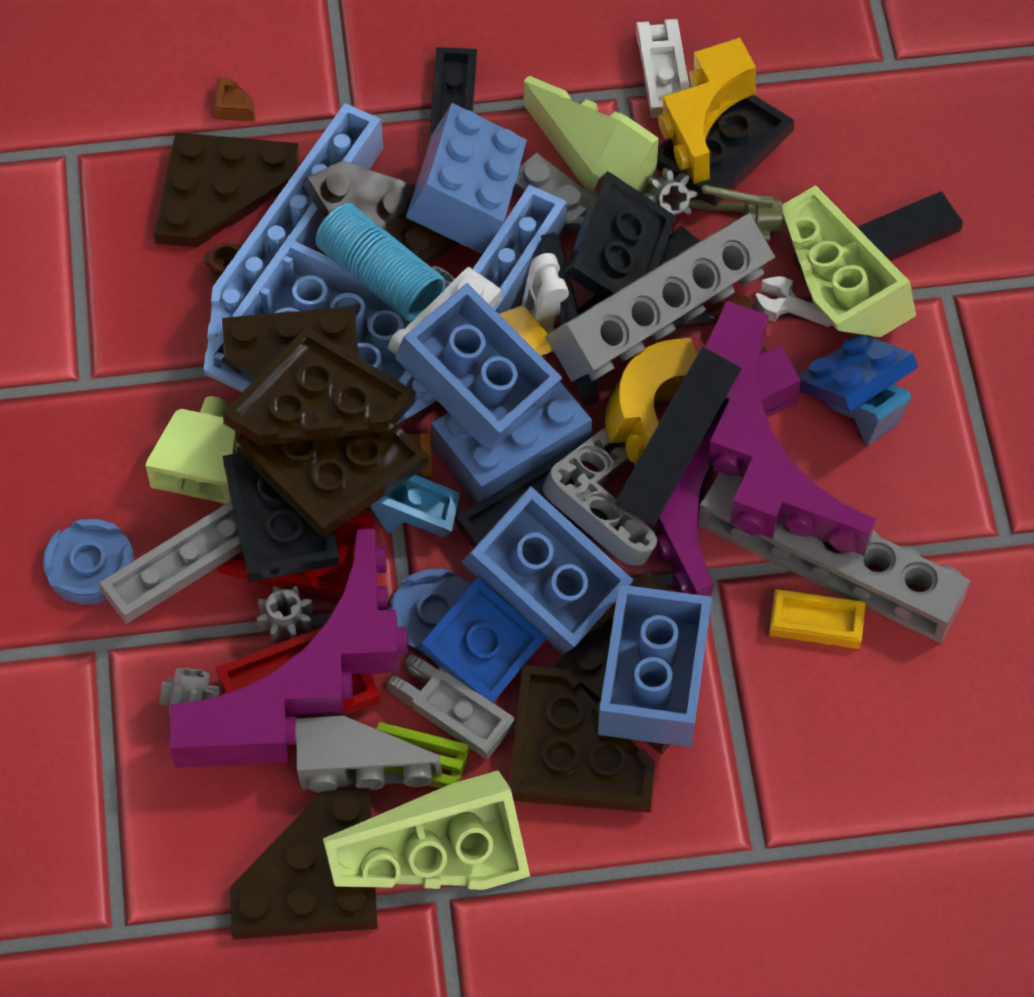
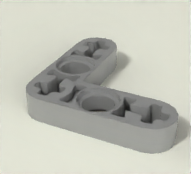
[543,427,657,566]

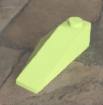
[524,76,659,196]
[782,185,916,337]
[323,771,530,890]

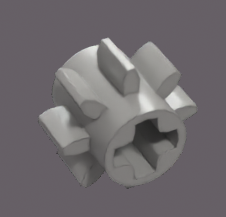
[643,168,697,222]
[257,586,313,644]
[159,668,220,717]

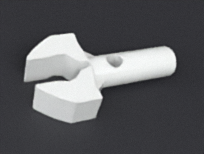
[755,276,832,327]

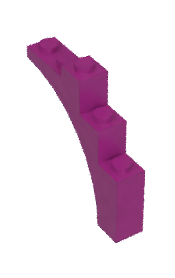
[705,301,876,556]
[641,346,801,597]
[170,529,408,768]

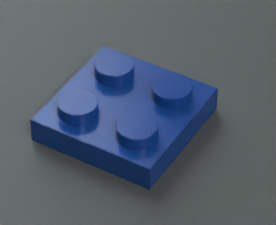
[798,334,918,412]
[417,577,547,703]

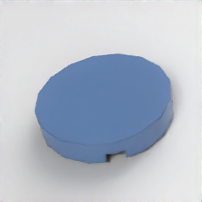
[43,519,135,605]
[390,568,471,655]

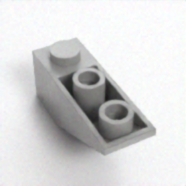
[296,716,442,793]

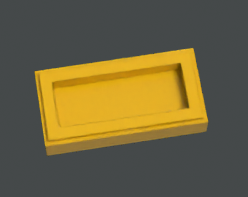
[769,589,866,649]

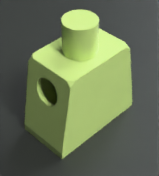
[145,396,240,504]

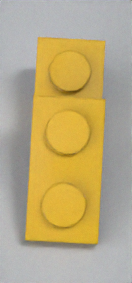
[658,38,756,184]

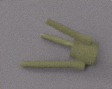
[688,185,783,241]

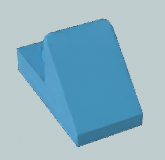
[827,385,912,446]
[370,475,460,538]

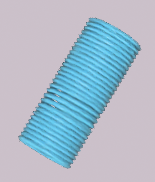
[316,203,445,322]

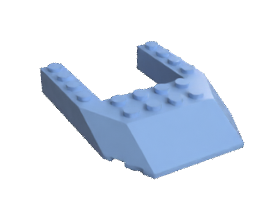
[204,103,567,426]

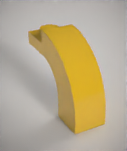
[605,338,697,466]

